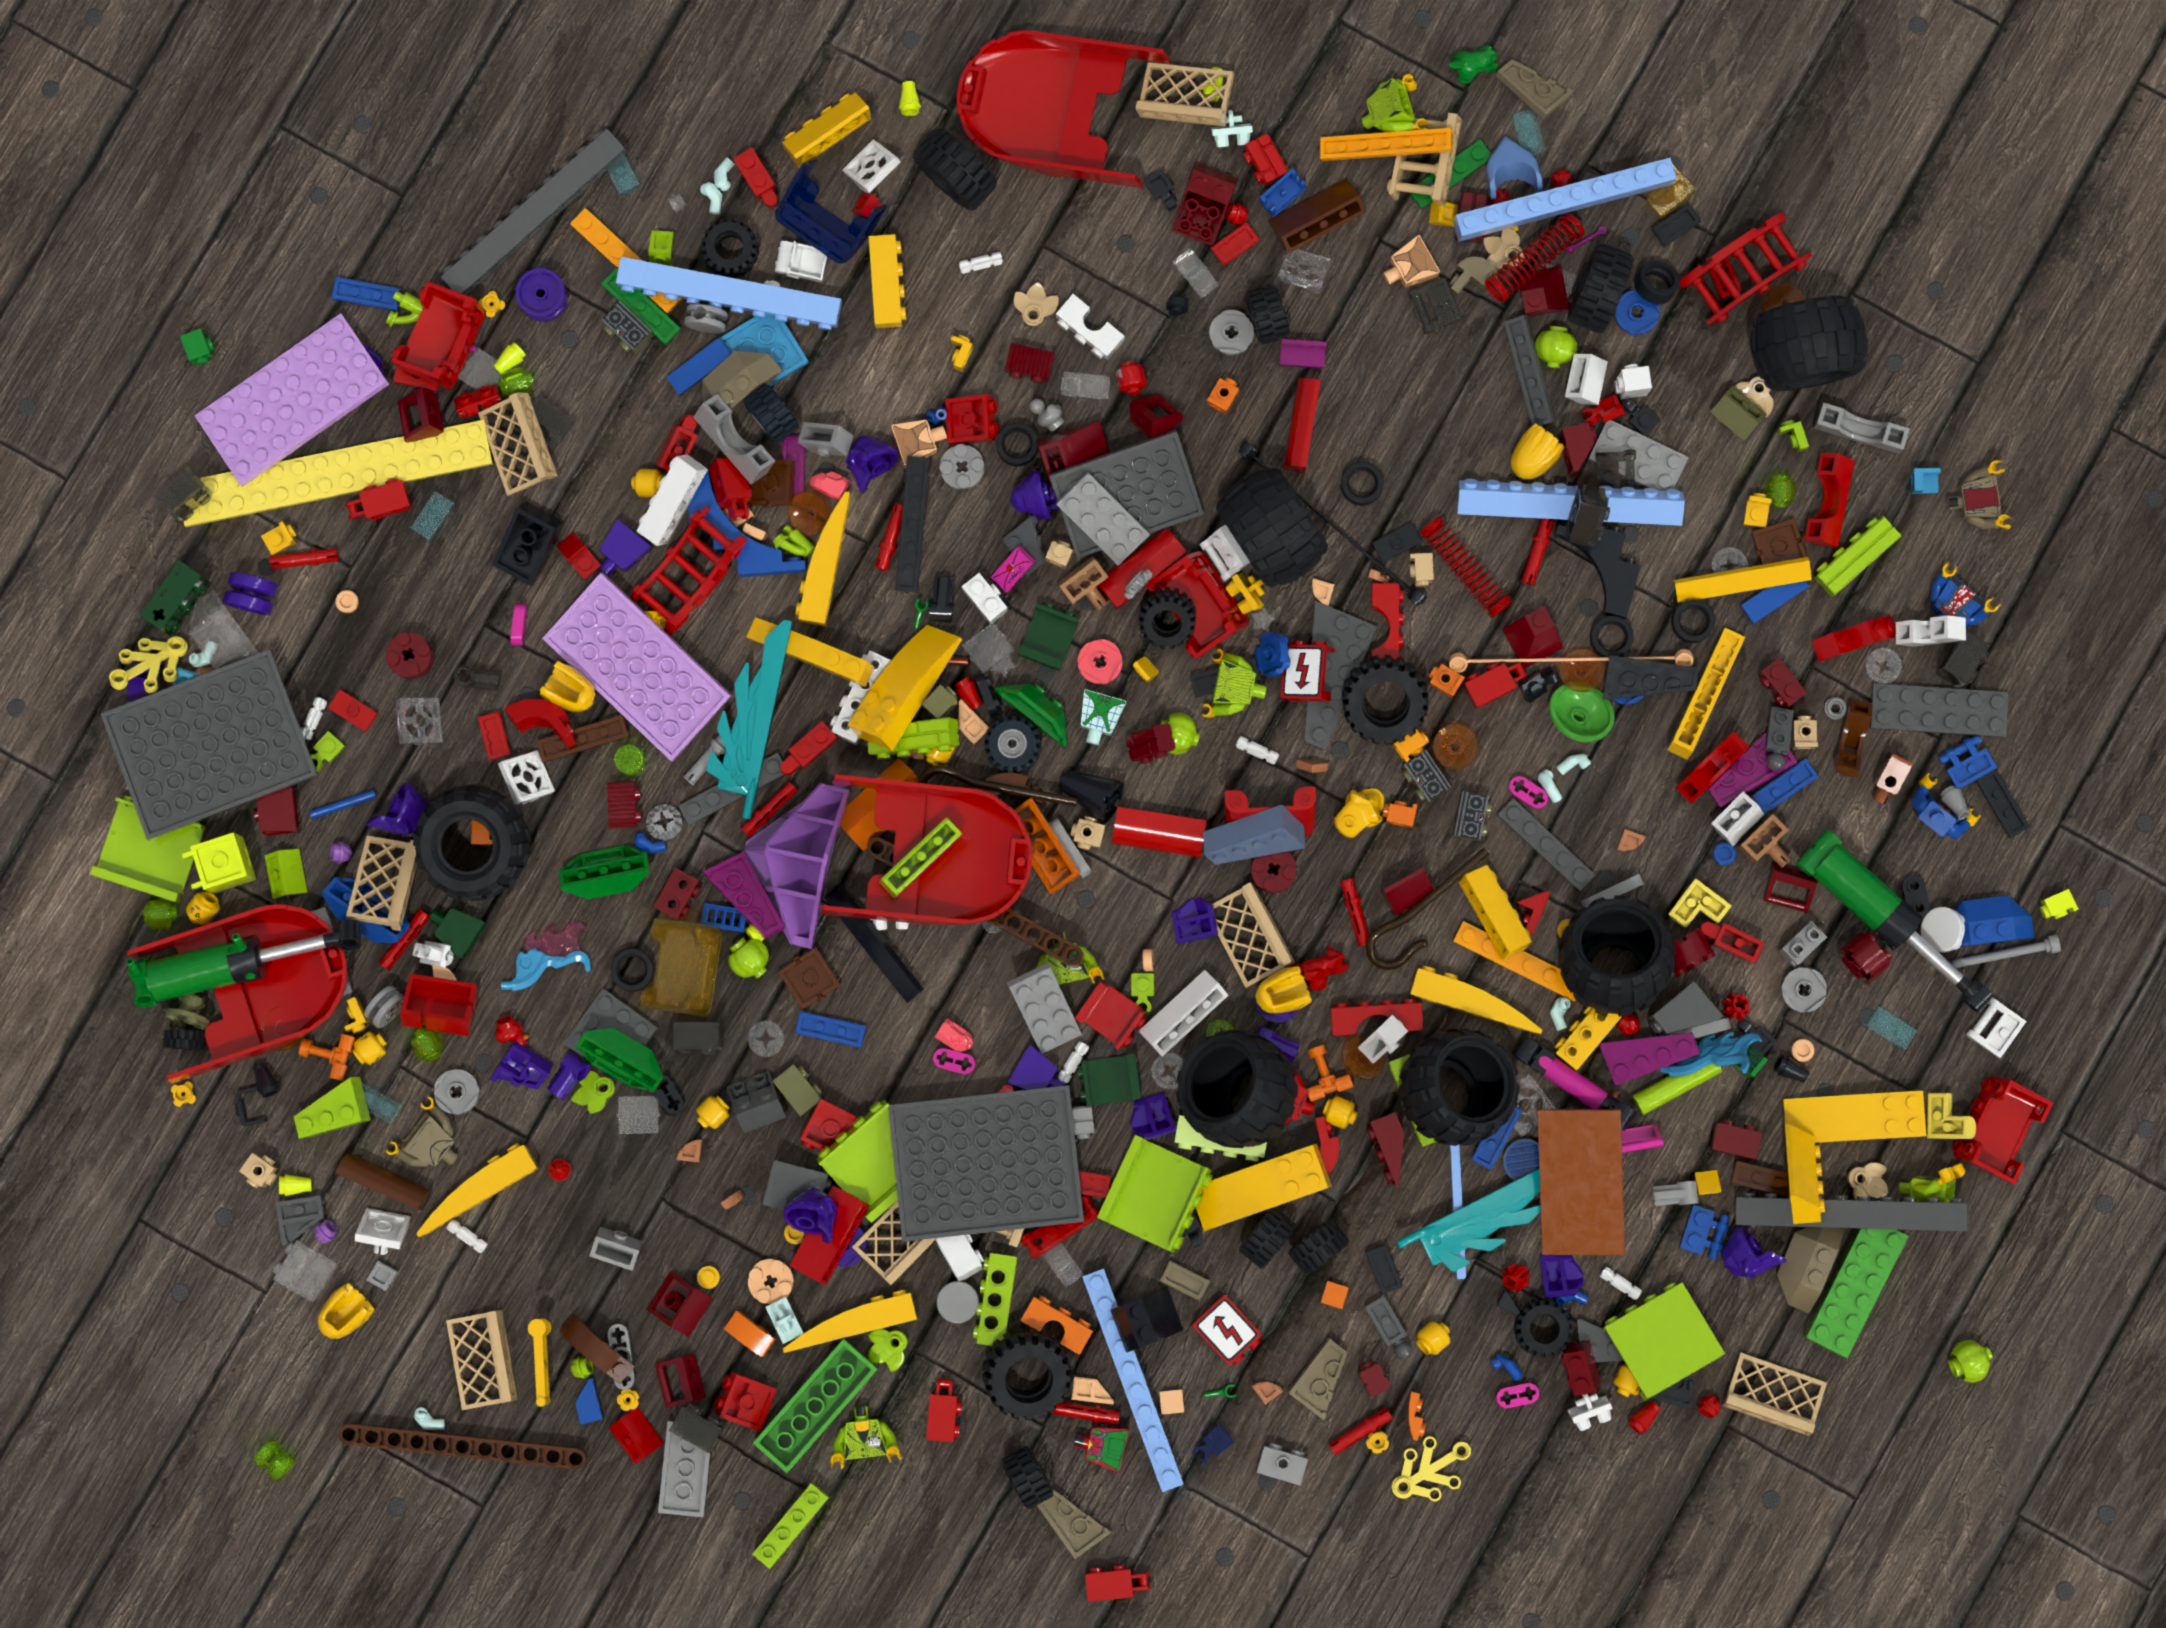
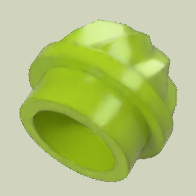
[570,1356,594,1379]

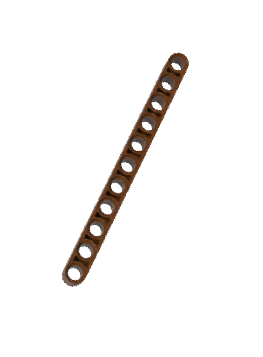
[867,837,1085,968]
[338,1423,588,1469]

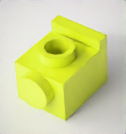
[2040,889,2078,919]

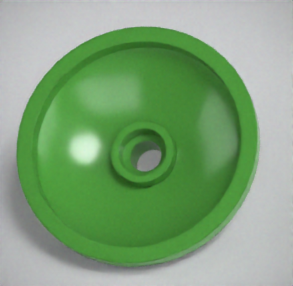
[1549,682,1615,742]

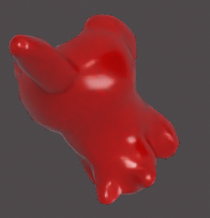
[1285,945,1349,991]

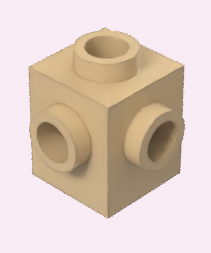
[1070,816,1105,850]
[239,1153,278,1188]

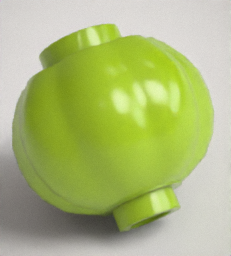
[1535,326,1577,368]
[1160,712,1200,755]
[728,937,769,979]
[1948,1340,1993,1383]

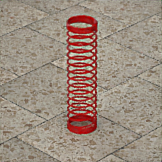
[1485,213,1585,302]
[1419,515,1513,618]

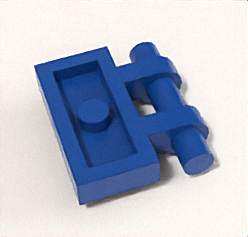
[1938,735,1997,789]
[1679,1205,1730,1260]

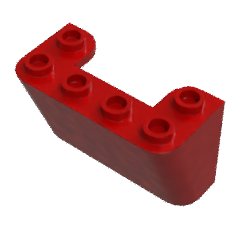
[1952,1076,2053,1185]

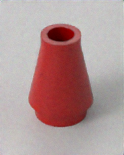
[953,676,984,711]
[1628,1401,1661,1435]

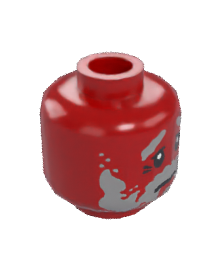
[1116,361,1147,396]

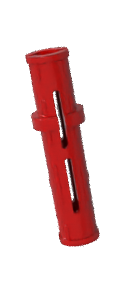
[874,503,903,572]
[1521,518,1555,586]
[269,548,339,570]
[740,781,798,838]
[1340,878,1369,947]
[378,908,430,971]
[1051,1402,1120,1425]
[1328,1407,1393,1455]

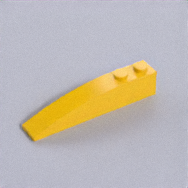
[795,491,851,626]
[746,617,875,688]
[1667,628,1745,760]
[1409,966,1542,1035]
[416,1143,539,1238]
[783,1290,918,1353]

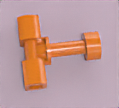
[299,1034,356,1082]
[1307,1045,1353,1102]

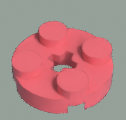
[1078,639,1122,685]

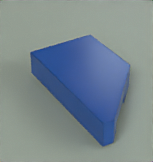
[575,1378,603,1425]

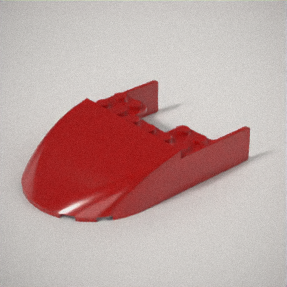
[957,30,1170,188]
[819,774,1032,925]
[126,904,347,1084]

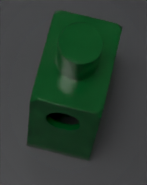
[429,908,487,960]

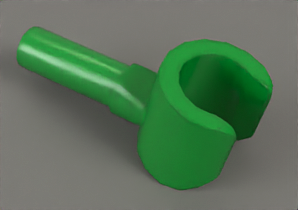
[913,596,931,629]
[1204,1384,1237,1398]

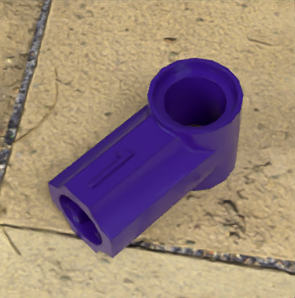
[1256,1026,1299,1063]
[547,1052,591,1100]

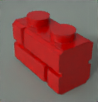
[1242,133,1289,188]

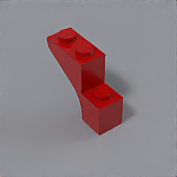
[1812,615,1896,662]

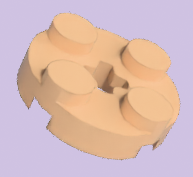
[748,1259,794,1304]

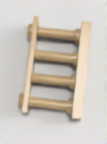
[1387,113,1462,206]

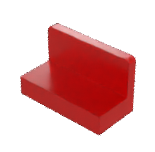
[609,1407,663,1465]

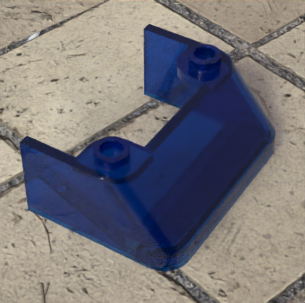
[775,156,888,264]

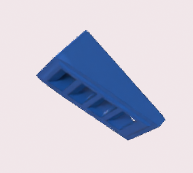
[700,903,747,934]

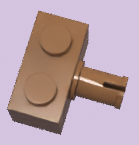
[1057,556,1108,611]
[1737,814,1792,868]

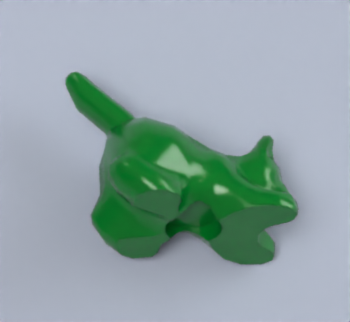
[1448,45,1499,84]

